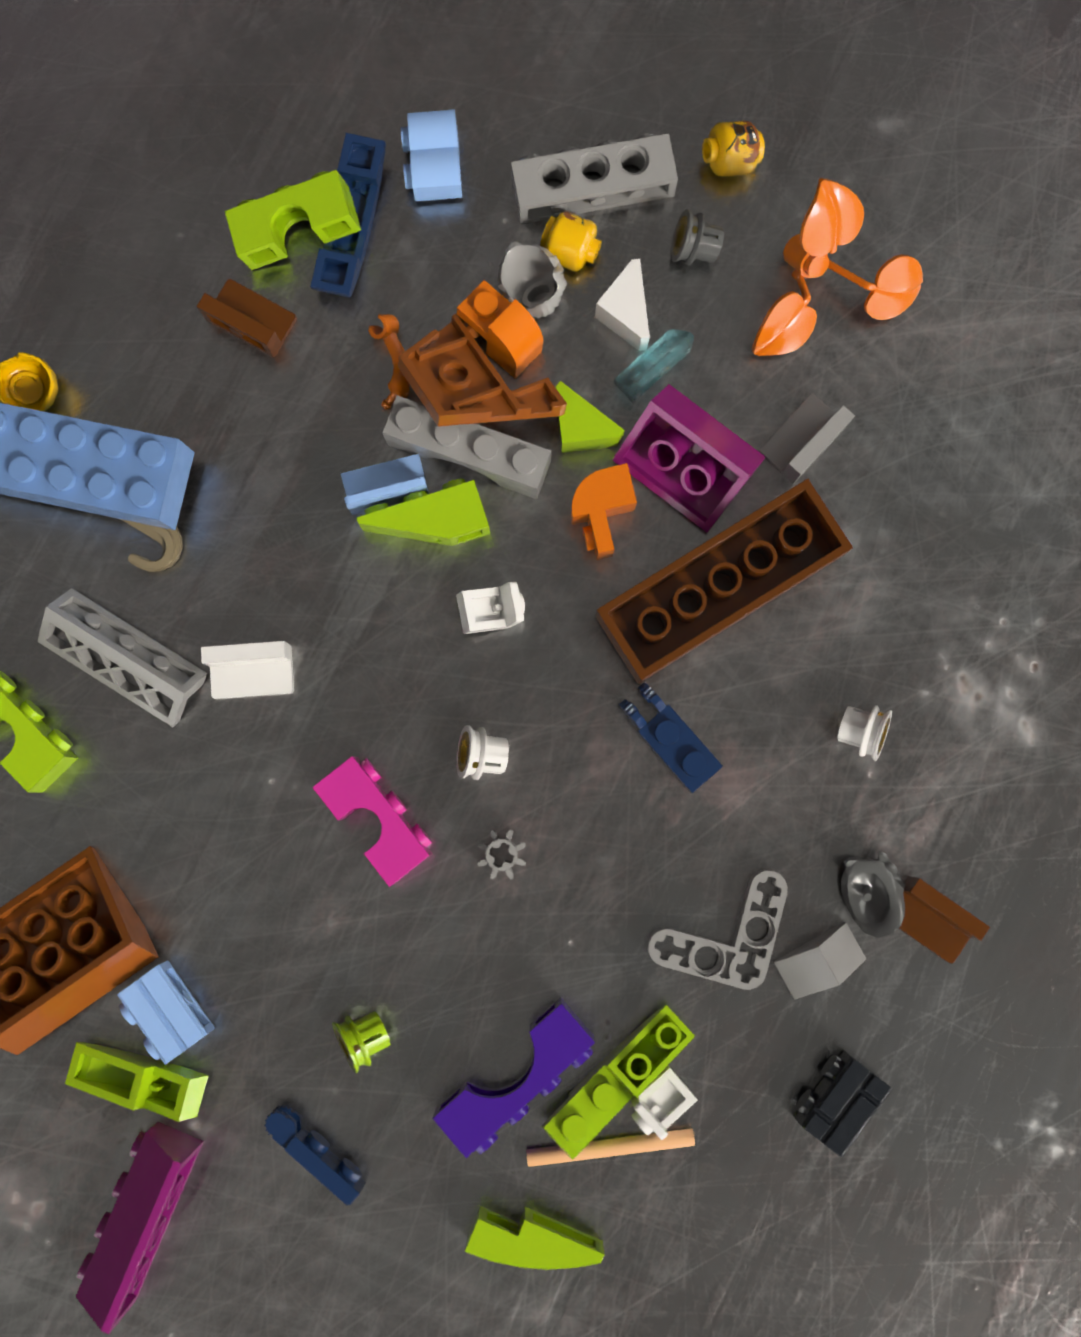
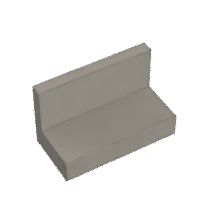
[759,393,855,484]

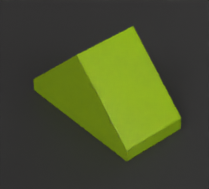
[555,381,625,453]

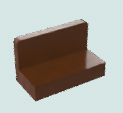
[196,279,297,358]
[898,876,990,964]

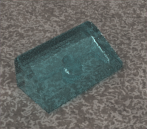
[614,329,695,402]

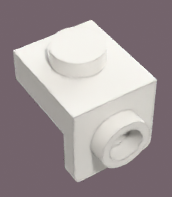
[456,581,525,634]
[631,1065,698,1140]

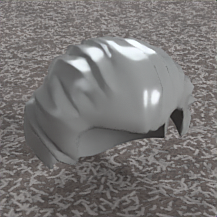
[497,241,567,319]

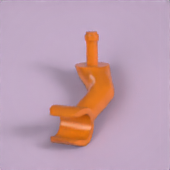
[368,314,410,410]

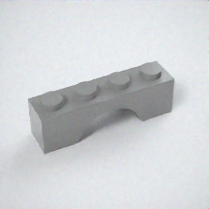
[382,395,551,499]

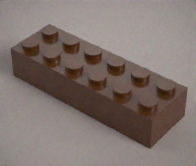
[595,479,853,684]

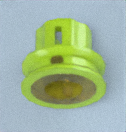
[332,1011,391,1073]

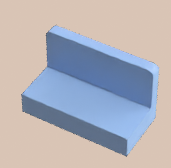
[341,454,429,515]

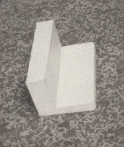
[201,641,294,699]

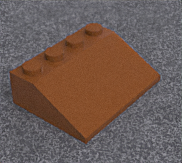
[0,846,159,1055]

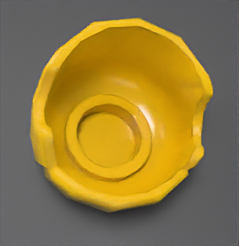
[0,352,59,412]

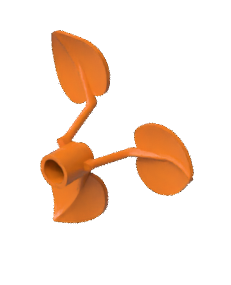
[752,178,923,356]

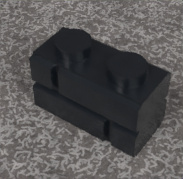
[795,1050,893,1158]

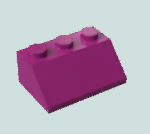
[612,384,766,533]

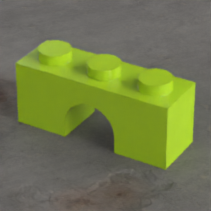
[225,170,361,270]
[0,671,78,793]

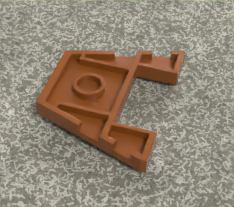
[398,313,567,427]

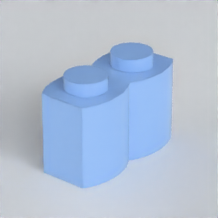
[401,109,462,201]

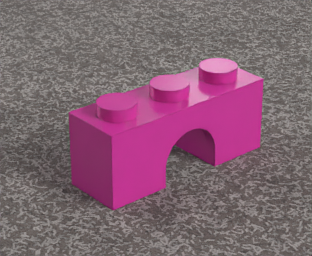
[312,756,433,887]

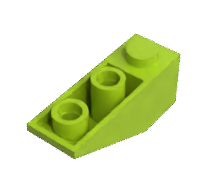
[356,478,491,546]

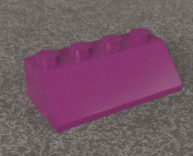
[75,1122,204,1334]

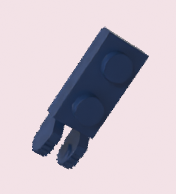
[619,682,723,794]
[264,1104,366,1206]

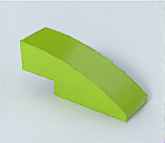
[65,1042,209,1122]
[465,1206,605,1270]

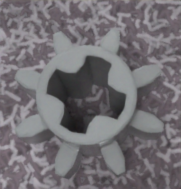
[477,829,527,879]

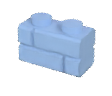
[117,961,215,1065]

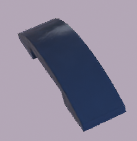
[310,133,386,298]

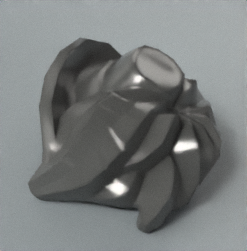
[841,851,906,938]

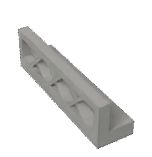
[37,588,207,727]

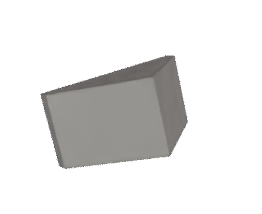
[773,922,866,1000]

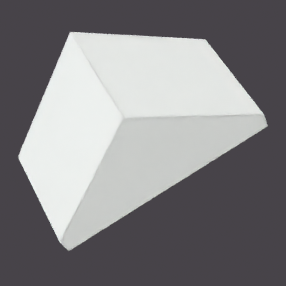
[595,259,650,351]

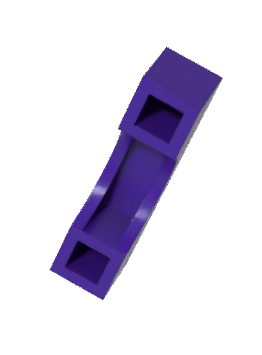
[432,997,595,1158]

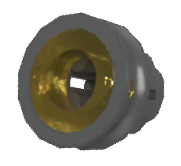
[671,209,724,266]

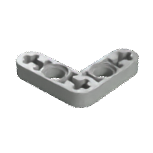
[647,869,788,990]

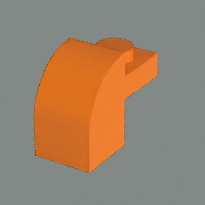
[457,280,544,379]
[571,463,637,560]

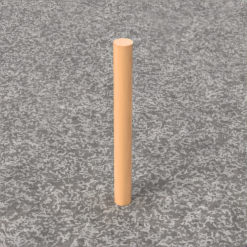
[526,1128,695,1167]

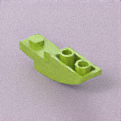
[541,1005,695,1160]

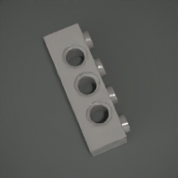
[511,133,678,224]

